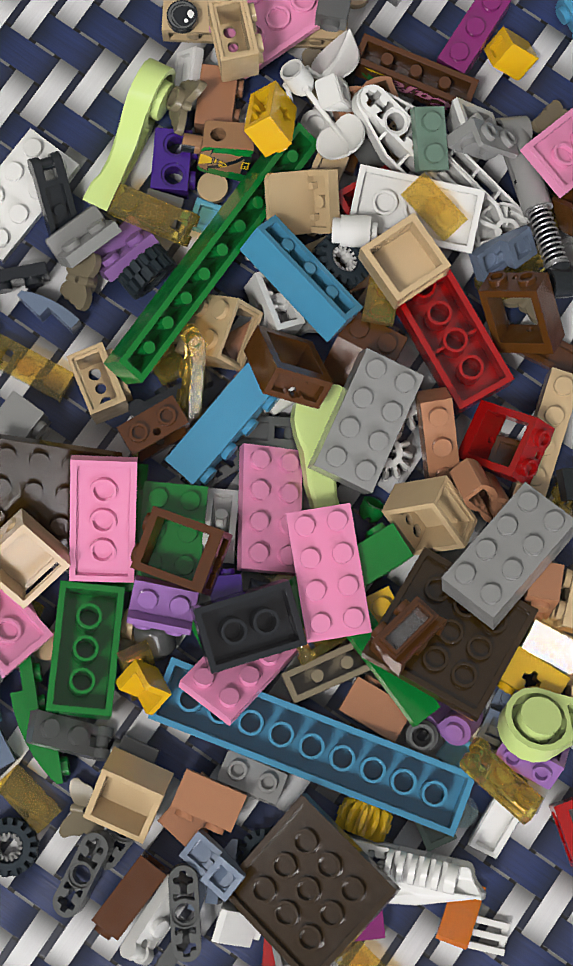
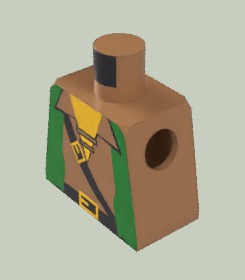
[181,120,254,181]

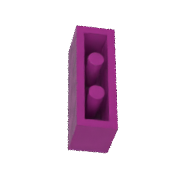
[436,0,512,75]

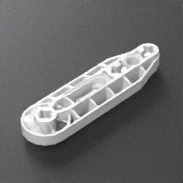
[351,84,533,250]

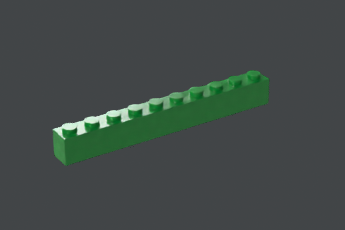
[103,122,317,384]

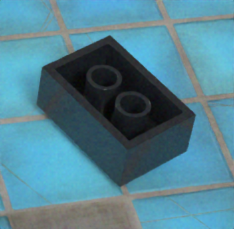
[190,578,308,674]

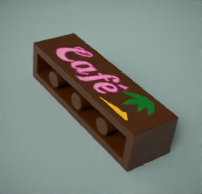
[353,33,479,114]

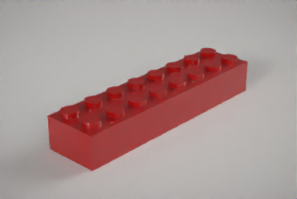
[339,165,515,416]

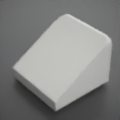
[314,73,352,112]

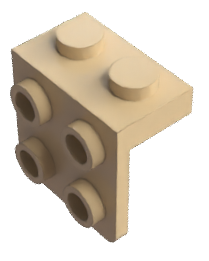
[264,169,341,235]

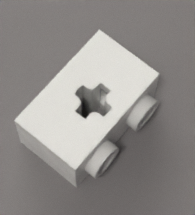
[244,272,306,336]

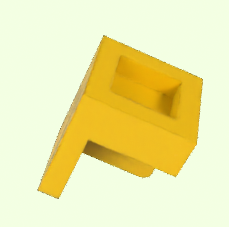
[483,26,539,80]
[115,659,172,715]

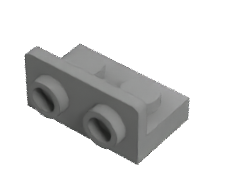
[447,117,519,161]
[45,205,122,268]
[216,750,288,807]

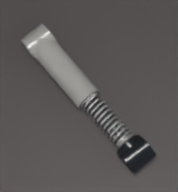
[495,115,573,299]

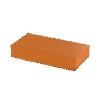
[435,886,486,950]

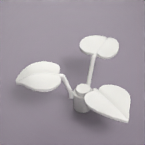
[240,28,365,160]

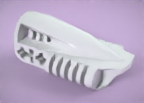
[346,833,486,906]

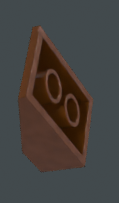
[324,312,408,387]

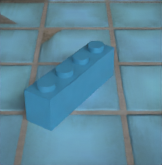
[240,215,363,342]
[164,362,280,486]

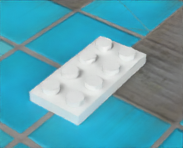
[0,128,80,263]
[350,164,485,254]

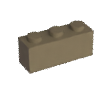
[281,643,371,704]

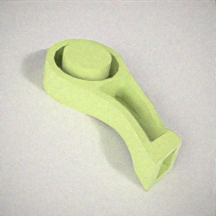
[82,58,176,212]
[290,384,343,509]
[497,687,573,763]

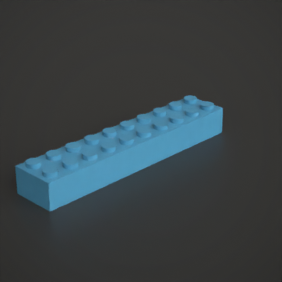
[148,657,477,837]

